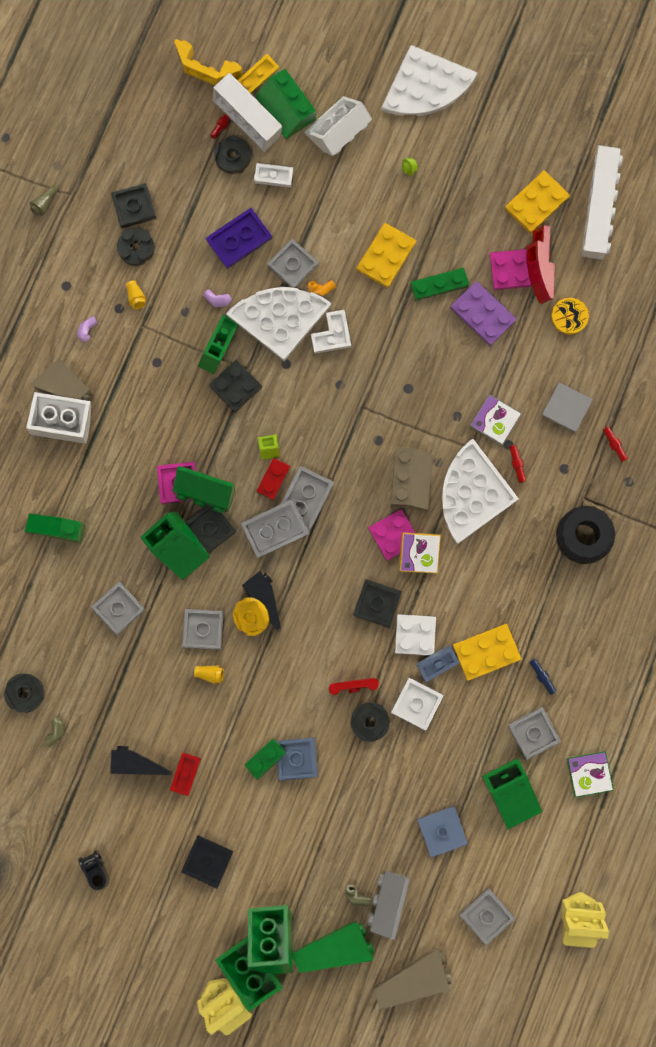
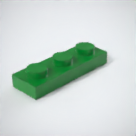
[410,268,469,301]

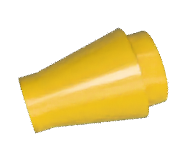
[126,280,147,310]
[194,665,224,685]

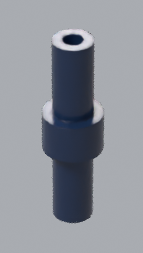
[529,658,557,695]

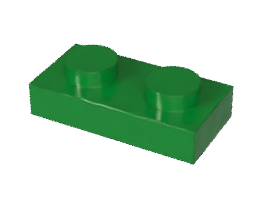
[245,739,287,780]

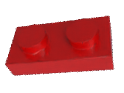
[256,458,291,501]
[170,752,202,796]

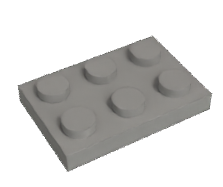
[281,466,334,532]
[241,499,310,558]

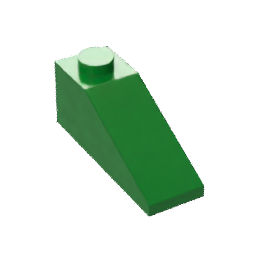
[198,315,238,374]
[24,513,85,544]

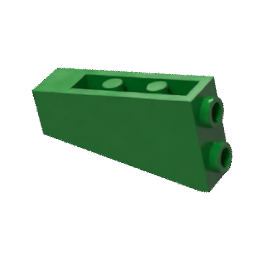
[292,920,375,973]

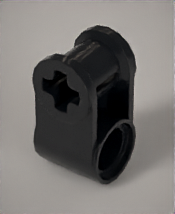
[78,850,110,890]

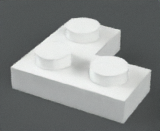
[311,310,351,354]

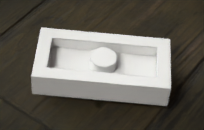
[254,163,293,188]

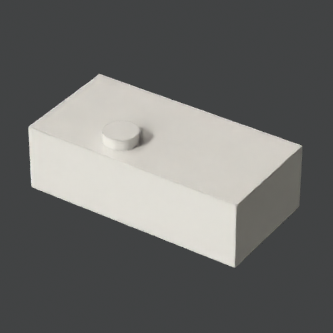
[213,73,282,153]

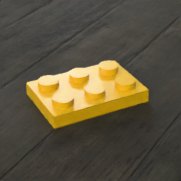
[504,170,570,234]
[356,223,417,288]
[453,624,522,681]

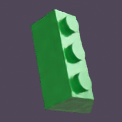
[256,68,316,139]
[172,466,236,514]
[248,905,293,974]
[215,935,284,1012]

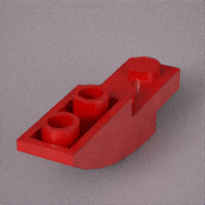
[526,225,555,304]

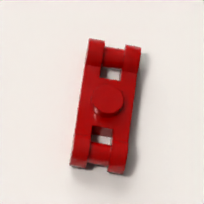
[329,678,379,696]

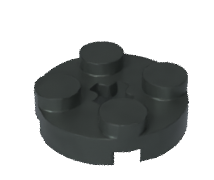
[214,136,251,174]
[117,228,155,266]
[4,673,45,713]
[351,703,389,742]

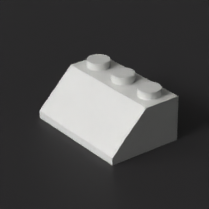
[304,96,372,156]
[26,392,91,444]

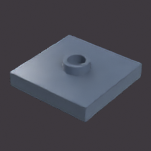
[277,737,318,781]
[417,806,468,857]

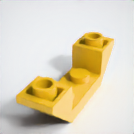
[174,39,243,86]

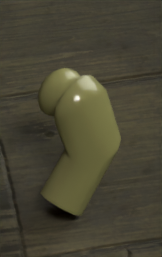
[44,717,65,747]
[344,884,371,906]

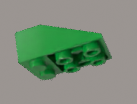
[140,511,211,580]
[481,758,543,830]

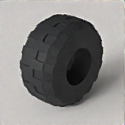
[556,506,616,564]

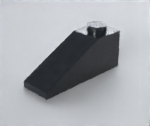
[242,571,281,632]
[110,746,172,775]

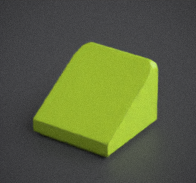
[258,434,280,460]

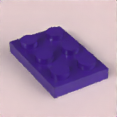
[205,208,273,269]

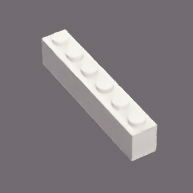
[581,145,623,260]

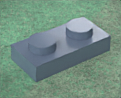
[416,645,459,682]

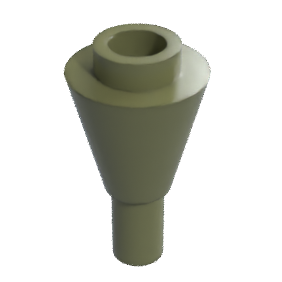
[29,185,58,216]

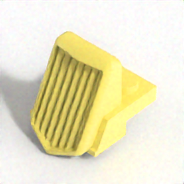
[561,892,609,948]
[197,978,252,1035]

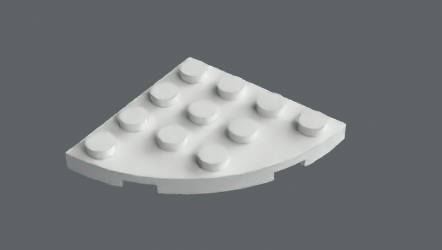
[381,45,477,116]
[226,287,332,361]
[442,439,519,544]

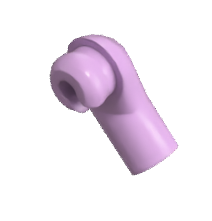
[203,289,231,308]
[77,316,98,342]

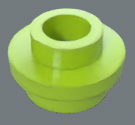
[401,158,418,176]

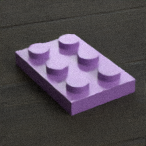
[450,281,517,346]

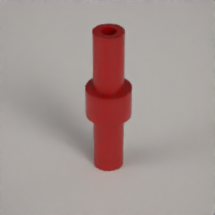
[210,113,231,139]
[602,426,628,462]
[509,445,526,483]

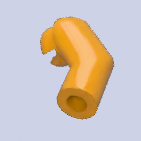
[308,280,336,296]

